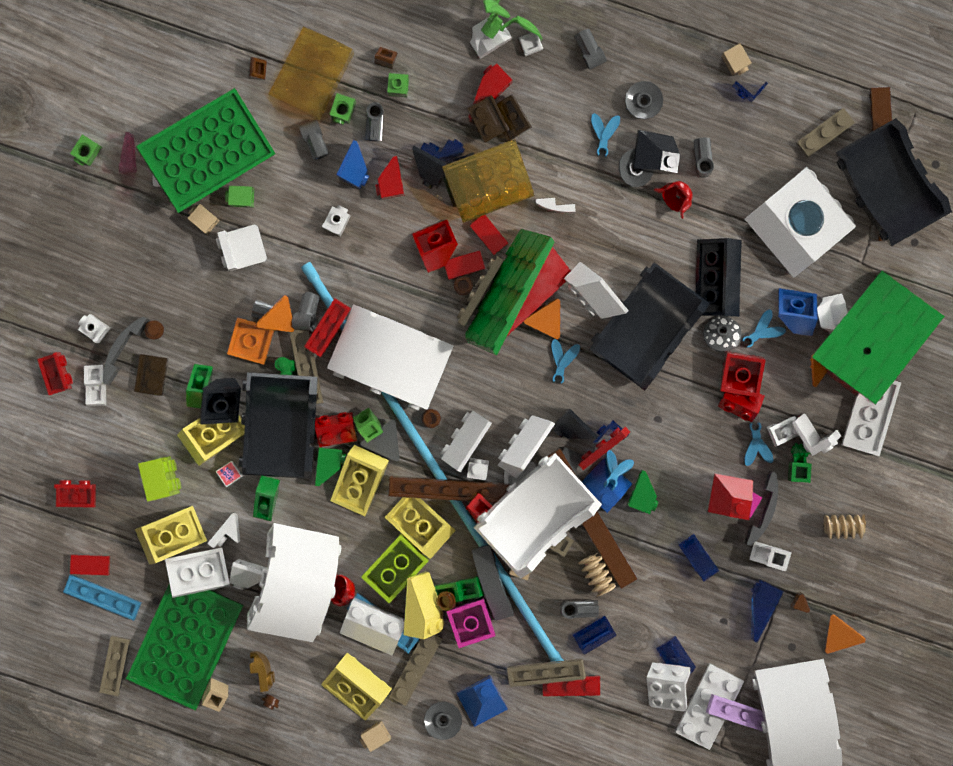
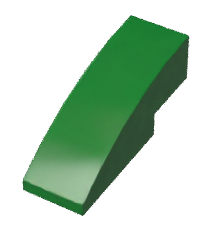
[434,576,485,602]

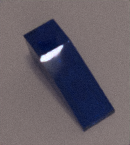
[751,579,784,643]

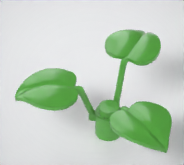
[481,0,543,41]

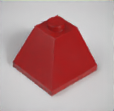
[412,219,458,273]
[707,473,753,520]

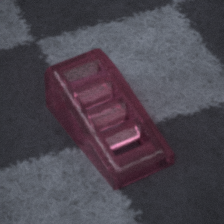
[118,132,137,174]

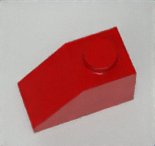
[375,156,405,200]

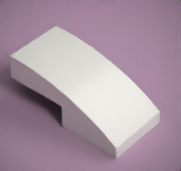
[535,198,575,214]
[84,365,106,406]

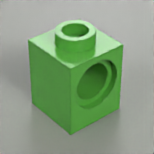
[387,73,409,98]
[330,93,356,125]
[70,134,102,166]
[225,186,254,208]
[353,408,383,443]

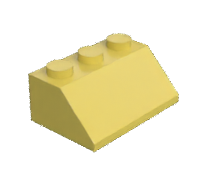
[321,653,392,721]

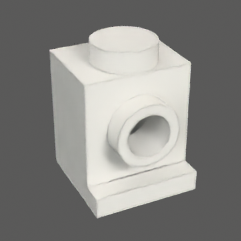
[322,205,351,236]
[78,314,111,343]
[467,458,489,480]

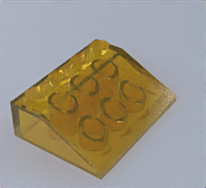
[269,26,354,121]
[442,139,535,223]

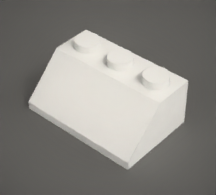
[564,262,628,319]
[440,410,492,472]
[498,415,555,478]
[340,598,405,655]

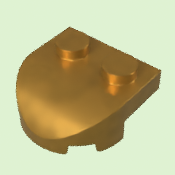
[250,651,275,692]

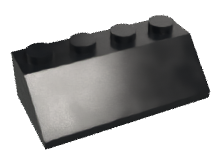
[695,238,742,317]

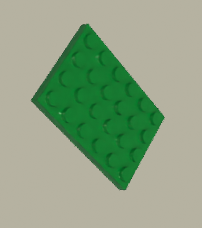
[136,88,276,214]
[126,583,244,711]

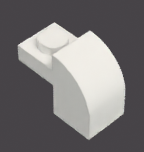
[749,541,792,571]

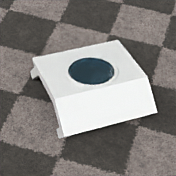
[745,167,856,278]

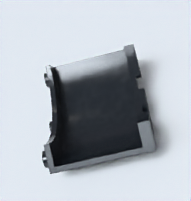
[836,118,952,247]
[589,262,710,391]
[239,372,318,479]

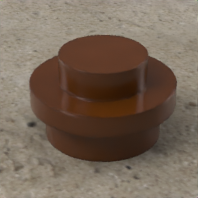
[454,276,473,296]
[145,320,164,340]
[422,409,441,428]
[437,591,456,611]
[261,694,280,710]

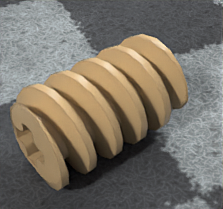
[823,515,866,539]
[578,553,616,597]

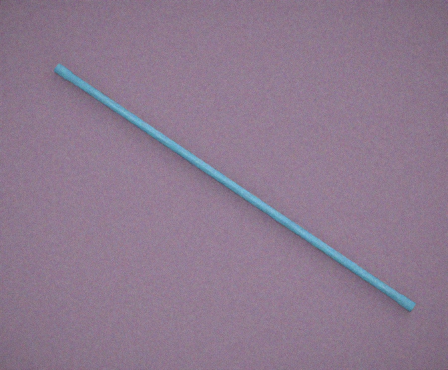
[301,262,564,662]

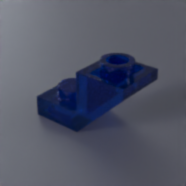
[420,139,465,160]
[678,534,719,582]

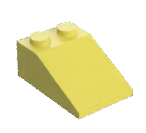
[177,416,245,466]
[330,445,389,516]
[385,497,456,559]
[135,506,207,565]
[404,571,444,639]

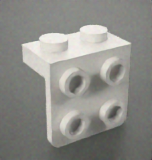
[216,225,267,271]
[792,414,841,456]
[647,662,690,711]

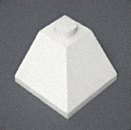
[229,559,267,590]

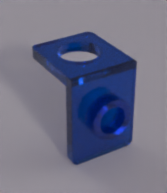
[732,81,768,103]
[593,420,629,444]

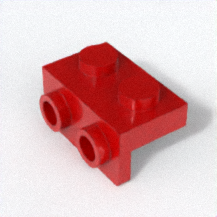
[37,352,73,396]
[718,392,765,422]
[315,412,357,447]
[54,480,96,508]

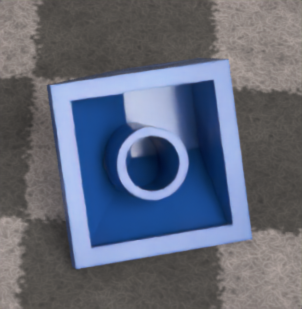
[336,140,370,189]
[778,288,818,336]
[582,458,632,513]
[456,675,508,727]

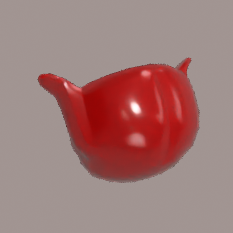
[654,181,693,219]
[330,575,356,607]

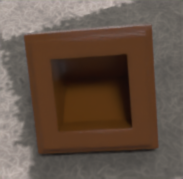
[374,47,398,69]
[249,57,267,80]
[790,592,810,613]

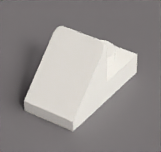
[767,416,798,447]
[208,513,240,548]

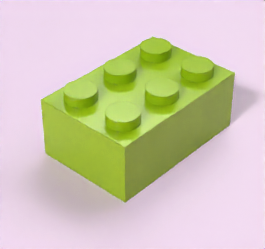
[138,456,181,502]
[361,533,429,603]

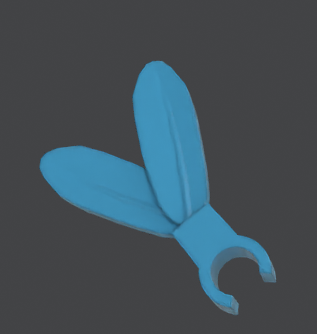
[591,113,620,157]
[741,309,786,348]
[551,339,580,384]
[744,422,773,466]
[604,450,634,491]

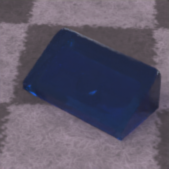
[573,616,617,655]
[656,636,696,674]

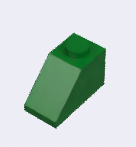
[186,364,213,409]
[315,447,346,486]
[627,470,658,514]
[253,475,280,521]

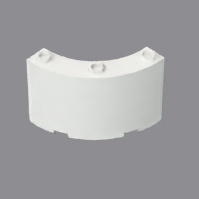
[327,304,453,410]
[474,453,602,579]
[247,523,341,642]
[752,659,842,766]

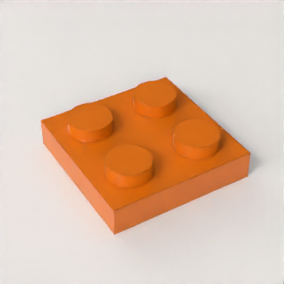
[227,317,274,365]

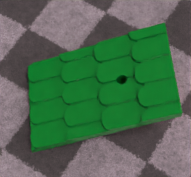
[465,229,571,356]
[812,271,945,405]

